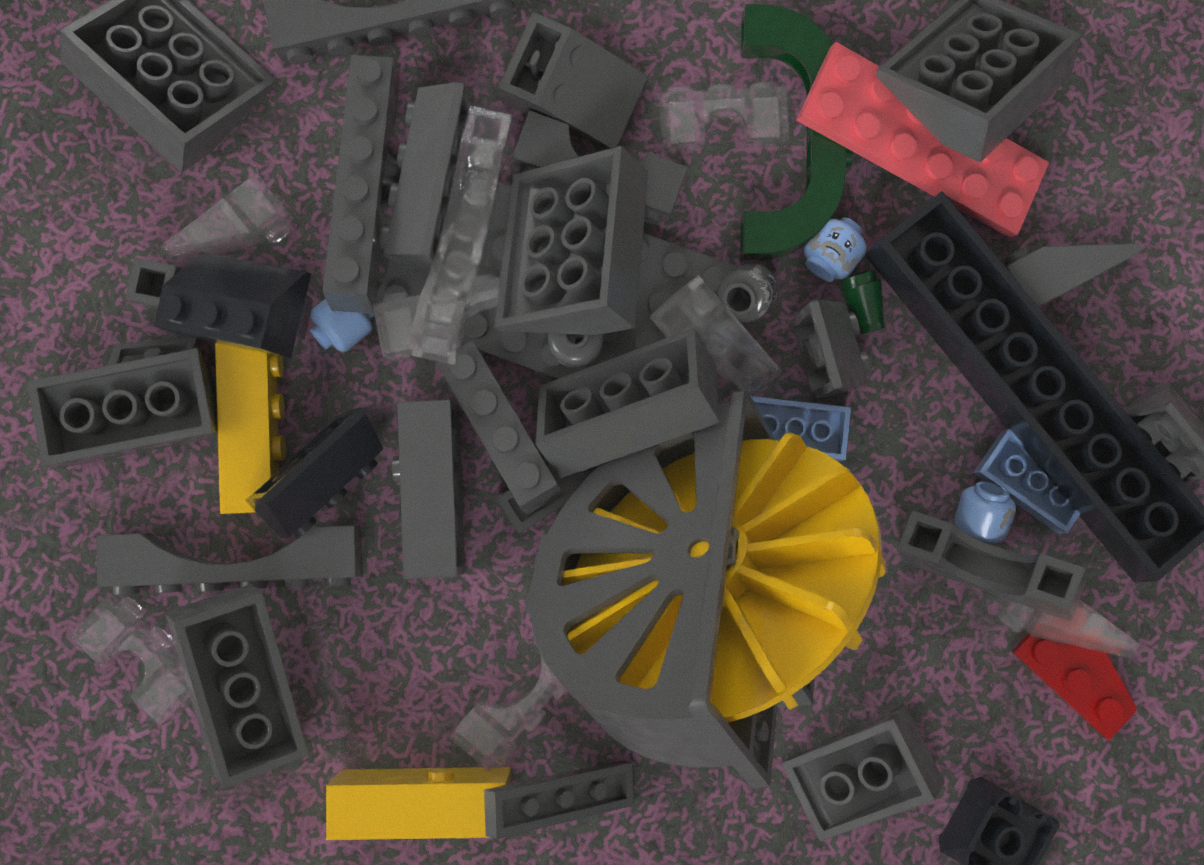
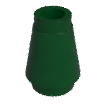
[840,269,885,334]

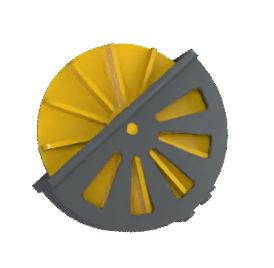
[525,390,886,788]

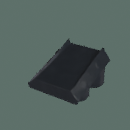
[938,777,1060,865]

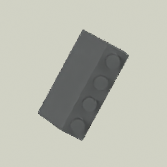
[380,82,473,272]
[27,348,218,468]

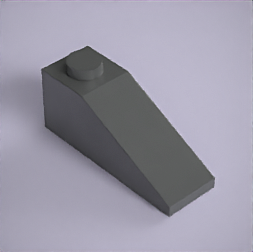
[1004,243,1143,307]

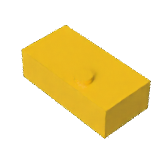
[326,767,511,840]

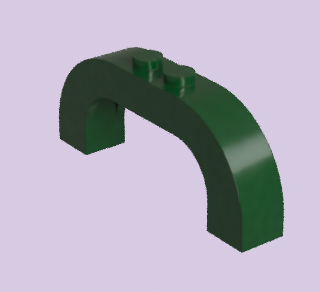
[740,4,853,260]

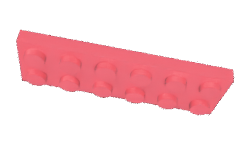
[796,42,1049,238]

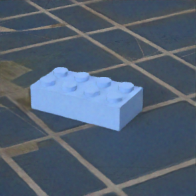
[751,396,851,461]
[973,429,1080,534]

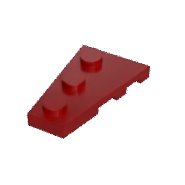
[1011,604,1138,741]

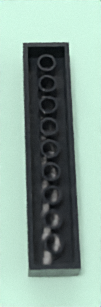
[865,191,1204,583]

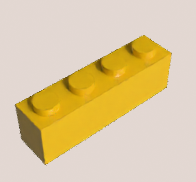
[215,343,286,514]

